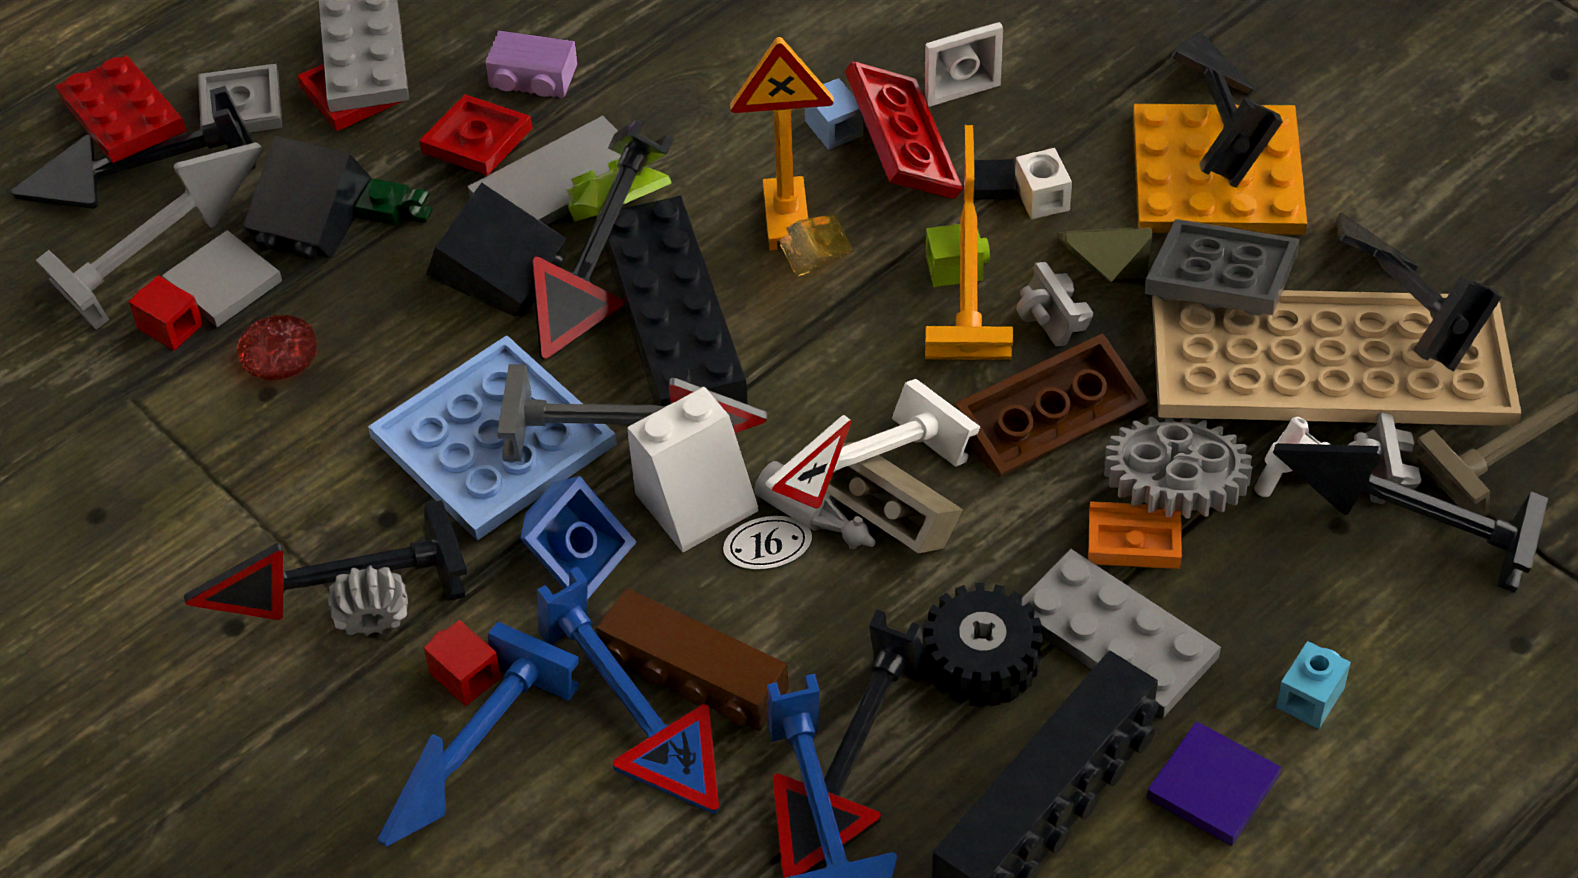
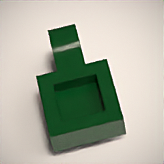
[355,178,433,225]

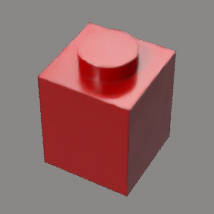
[128,275,203,351]
[423,620,501,706]

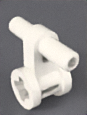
[1254,417,1331,497]

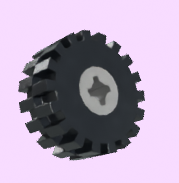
[923,583,1042,707]

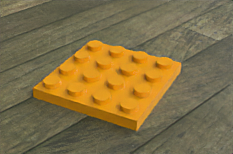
[1133,104,1307,235]

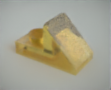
[780,214,854,276]

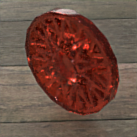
[237,315,318,380]

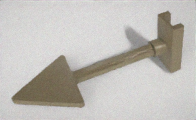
[1418,390,1578,517]

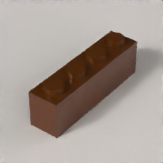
[596,588,789,731]

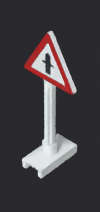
[765,379,980,509]

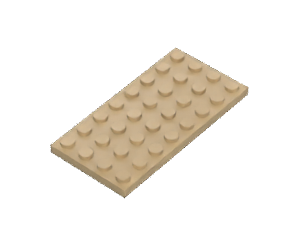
[1152,290,1521,426]

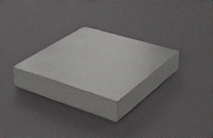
[198,64,283,133]
[162,230,282,327]

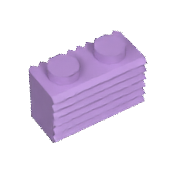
[486,31,577,99]

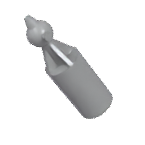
[754,461,876,549]

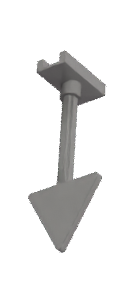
[36,142,263,330]

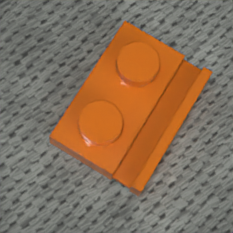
[1088,501,1182,569]

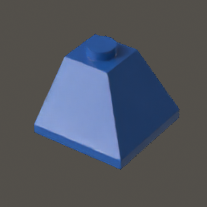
[520,476,636,600]

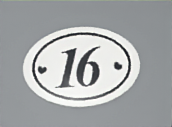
[723,516,812,569]

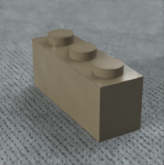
[826,442,963,553]

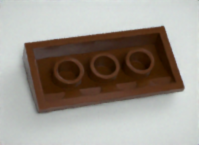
[954,333,1149,478]

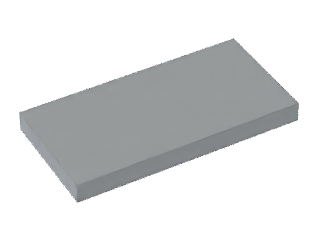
[467,116,649,225]

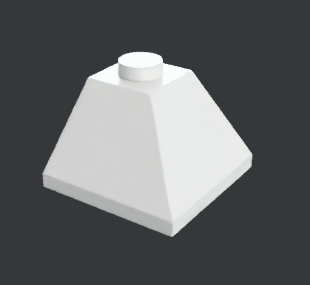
[925,22,1003,107]

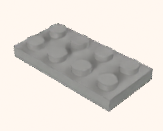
[319,0,409,112]
[1022,549,1221,718]

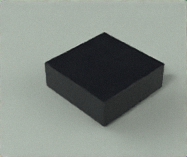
[974,159,1016,200]

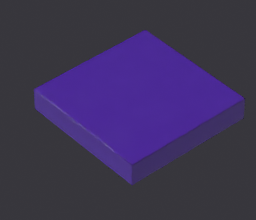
[1146,721,1282,846]

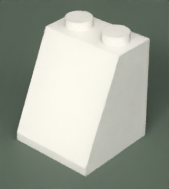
[627,387,758,552]

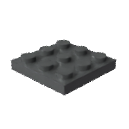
[1145,219,1300,315]

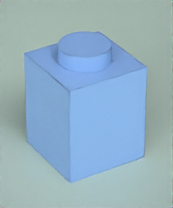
[805,78,863,150]

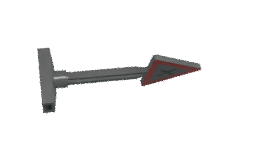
[497,364,767,461]

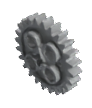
[1104,417,1252,518]

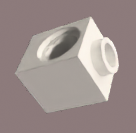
[1015,148,1072,220]

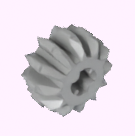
[328,565,408,637]

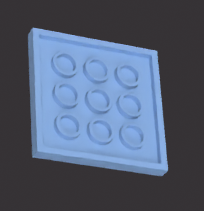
[368,335,617,541]

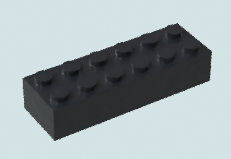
[604,196,748,406]
[932,650,1159,878]

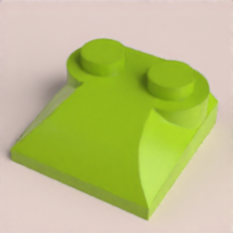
[566,158,672,222]

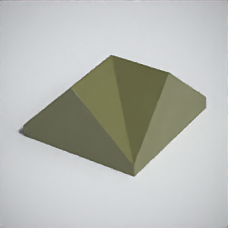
[1056,227,1152,282]

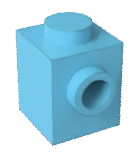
[1276,641,1351,729]

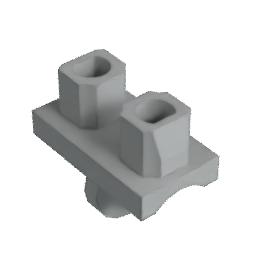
[1016,262,1093,347]
[1348,412,1421,504]

